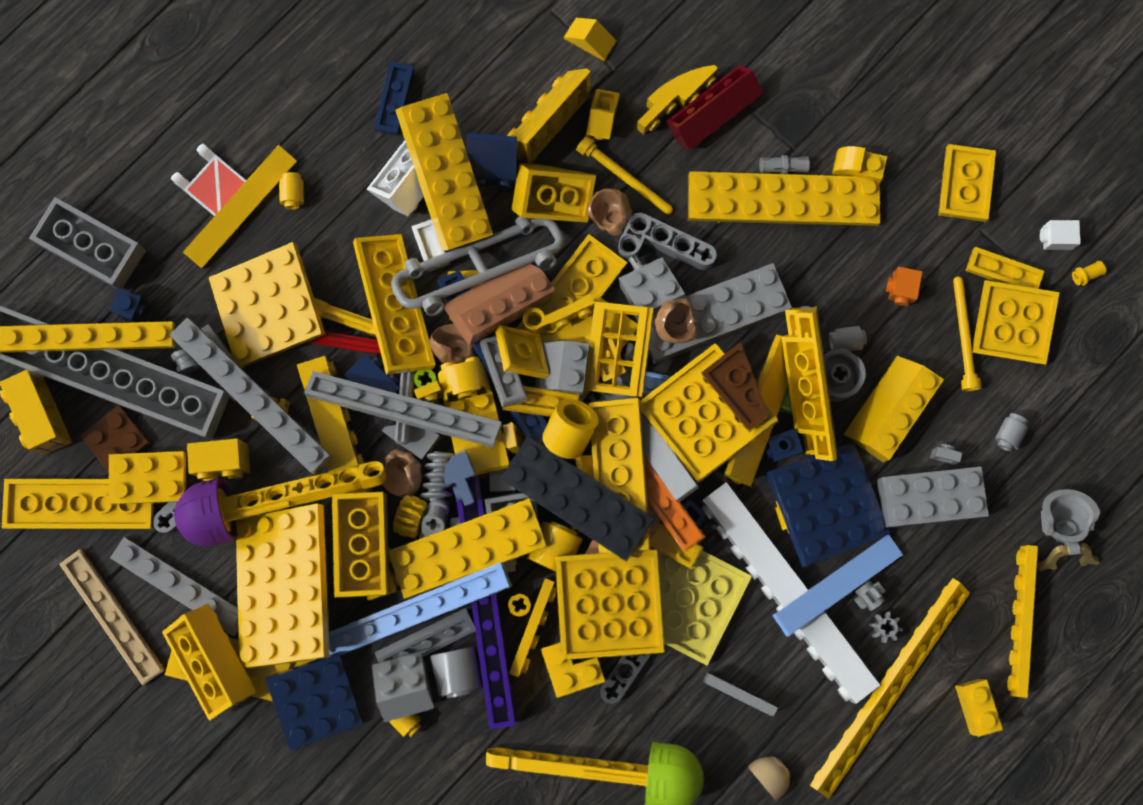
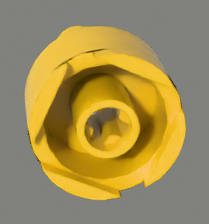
[438,357,492,403]

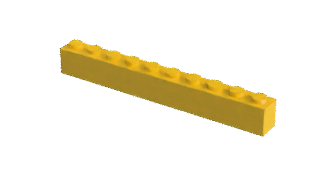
[297,356,400,601]

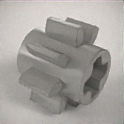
[854,580,886,611]
[869,612,903,643]

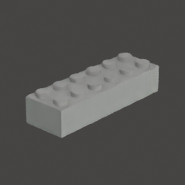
[636,263,792,365]

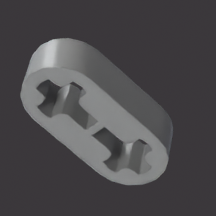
[153,502,177,533]

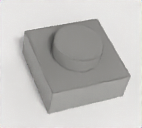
[930,444,962,465]

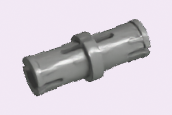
[759,155,810,174]

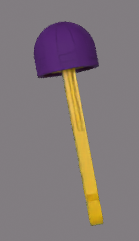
[174,461,387,547]

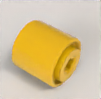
[543,399,598,459]
[526,521,582,572]

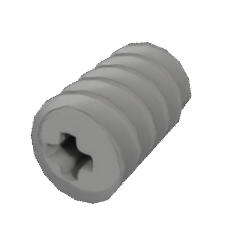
[420,451,454,504]

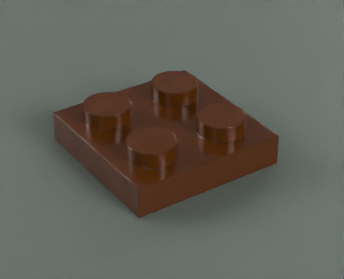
[80,405,151,473]

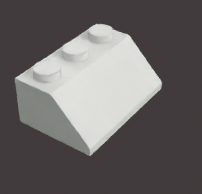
[367,140,423,216]

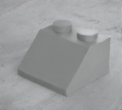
[534,341,589,398]

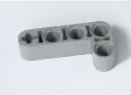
[618,213,717,271]

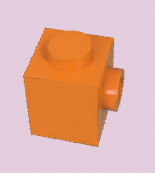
[886,267,922,306]

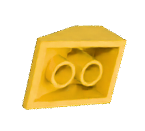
[512,163,596,222]
[444,392,509,477]

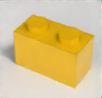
[955,679,1003,737]

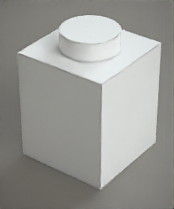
[1040,220,1080,250]

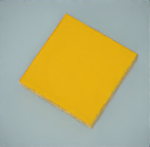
[495,325,549,379]

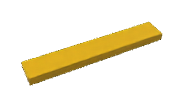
[183,145,297,268]

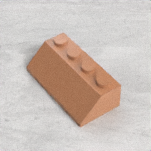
[444,264,555,346]

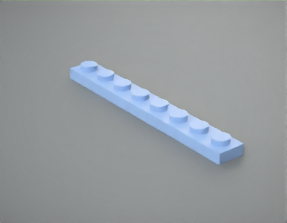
[329,563,512,656]

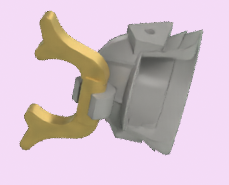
[1037,489,1100,571]

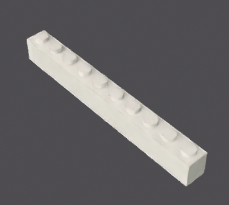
[701,483,880,704]

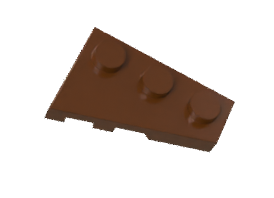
[701,342,769,432]

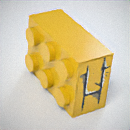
[0,370,73,455]

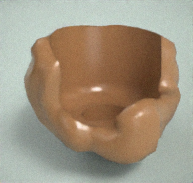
[587,188,633,236]
[655,298,698,343]
[429,324,476,364]
[382,449,423,497]

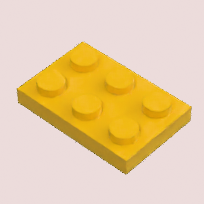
[938,144,996,222]
[109,451,186,505]

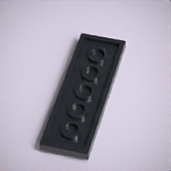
[501,436,655,562]

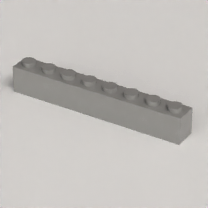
[169,318,334,475]

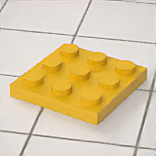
[972,280,1060,365]

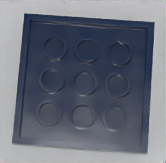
[766,442,890,567]

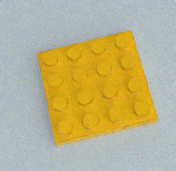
[209,242,325,368]
[640,343,778,483]
[555,550,664,660]

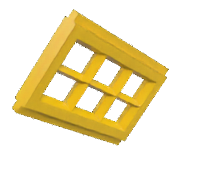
[584,302,654,397]

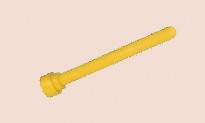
[576,135,673,214]
[953,276,982,391]

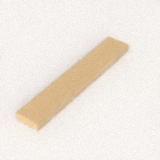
[59,549,165,686]

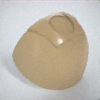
[748,757,791,802]

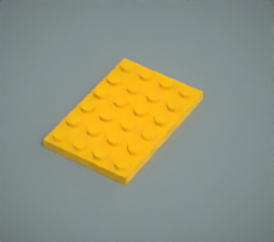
[236,504,330,669]

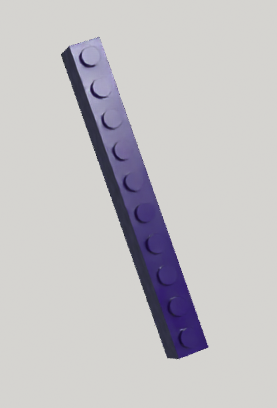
[454,475,516,729]

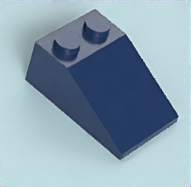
[467,133,519,189]

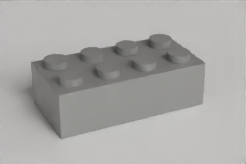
[29,197,146,289]
[877,467,989,528]

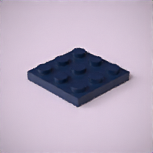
[265,652,363,750]

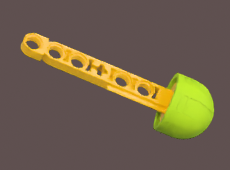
[486,742,704,805]

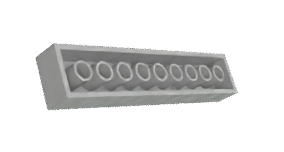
[0,306,230,440]

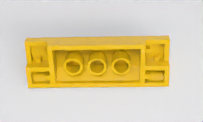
[781,306,837,461]
[723,335,788,486]

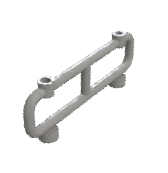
[391,216,565,316]

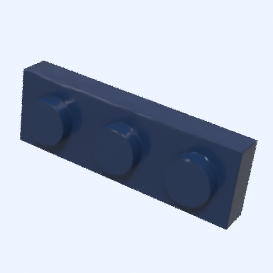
[374,61,414,136]

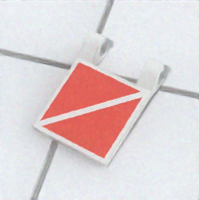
[171,144,246,216]

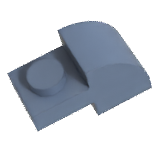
[444,449,475,506]

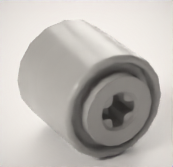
[430,646,482,698]

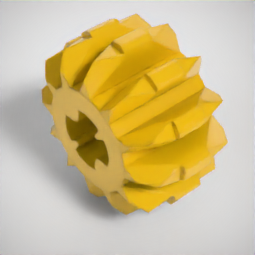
[393,495,428,539]

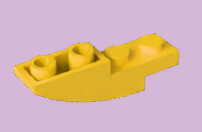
[637,65,718,135]

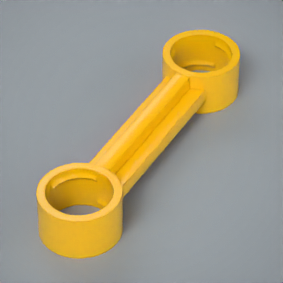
[314,298,377,338]

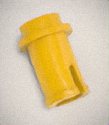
[1072,261,1106,286]

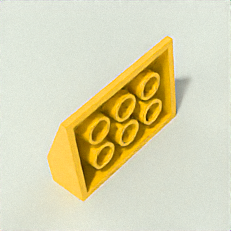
[507,68,591,164]

